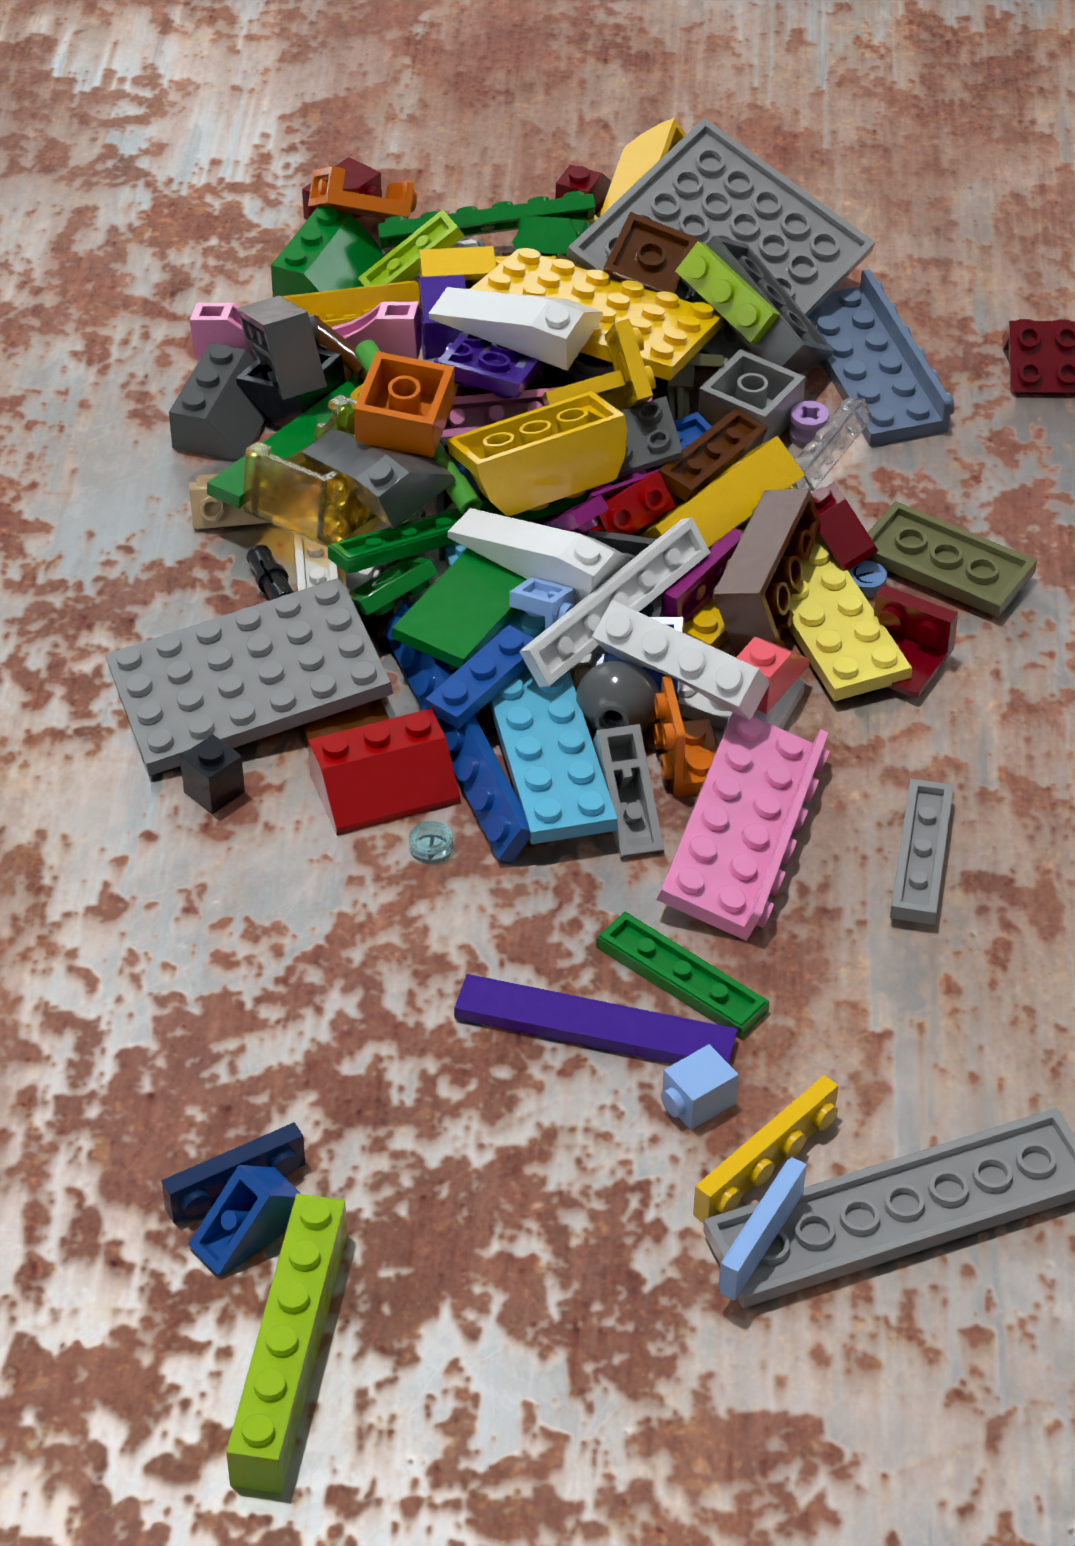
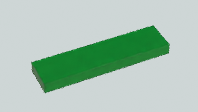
[596,911,770,1039]

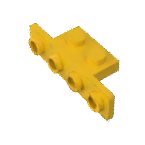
[282,281,420,327]

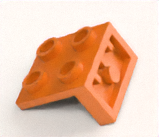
[653,676,717,797]

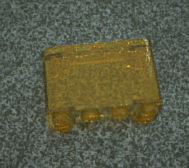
[243,394,377,547]

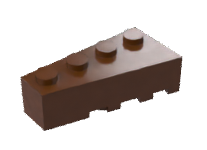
[713,489,820,657]

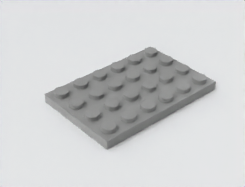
[105,577,393,776]

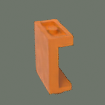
[308,166,417,220]

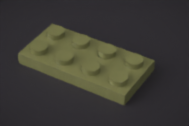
[866,501,1037,618]

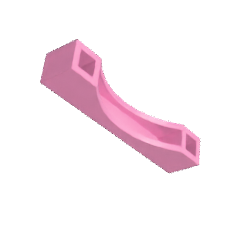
[190,302,423,360]

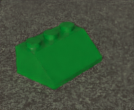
[271,206,385,297]

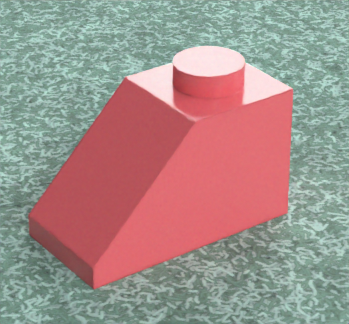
[736,637,810,714]

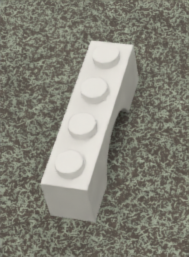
[592,600,770,720]

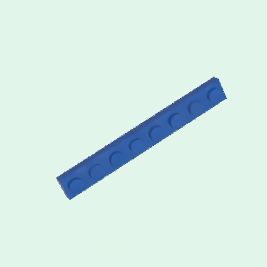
[383,601,530,863]

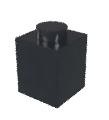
[180,734,245,814]

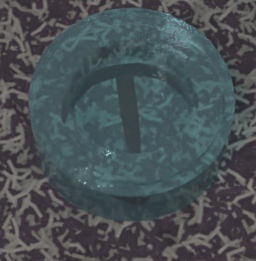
[409,821,453,864]

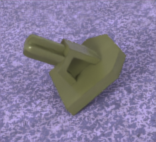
[660,351,723,421]

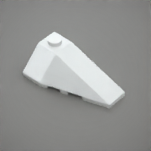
[429,287,603,370]
[447,508,631,605]

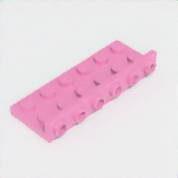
[656,712,830,941]

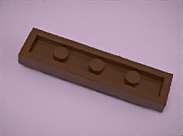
[658,408,768,502]

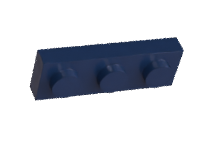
[161,1122,306,1223]

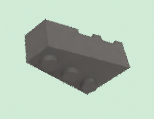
[237,295,327,400]

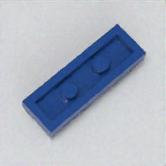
[425,625,535,729]

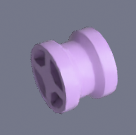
[789,401,829,449]

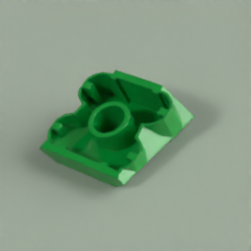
[512,216,591,260]

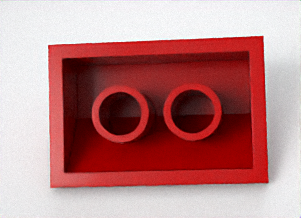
[308,708,461,835]

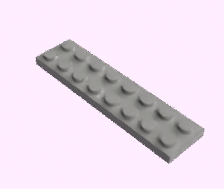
[703,1108,1075,1308]

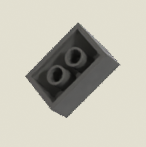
[169,343,269,461]

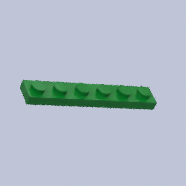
[378,191,595,249]

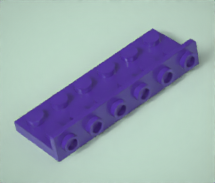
[434,331,545,398]

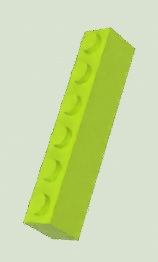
[226,1193,348,1494]

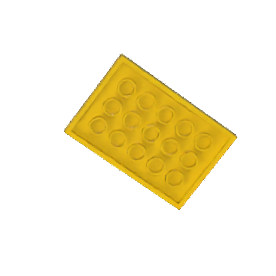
[470,248,724,381]

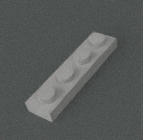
[890,778,954,925]

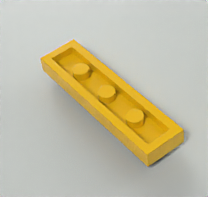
[693,1075,839,1223]

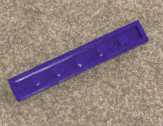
[454,974,737,1064]

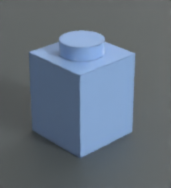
[661,1044,739,1130]

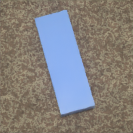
[718,1157,807,1301]

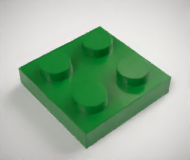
[348,556,438,617]

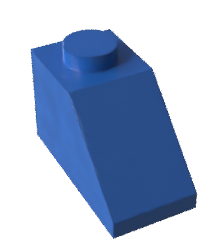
[188,1165,301,1276]

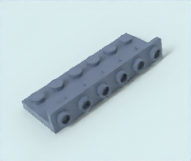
[807,269,954,446]

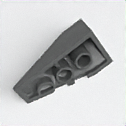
[302,428,456,530]

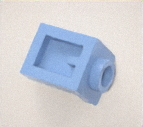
[510,576,575,630]

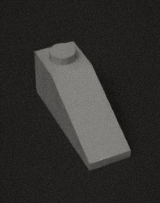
[592,724,664,858]

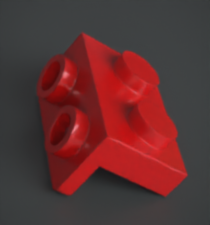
[585,472,675,536]

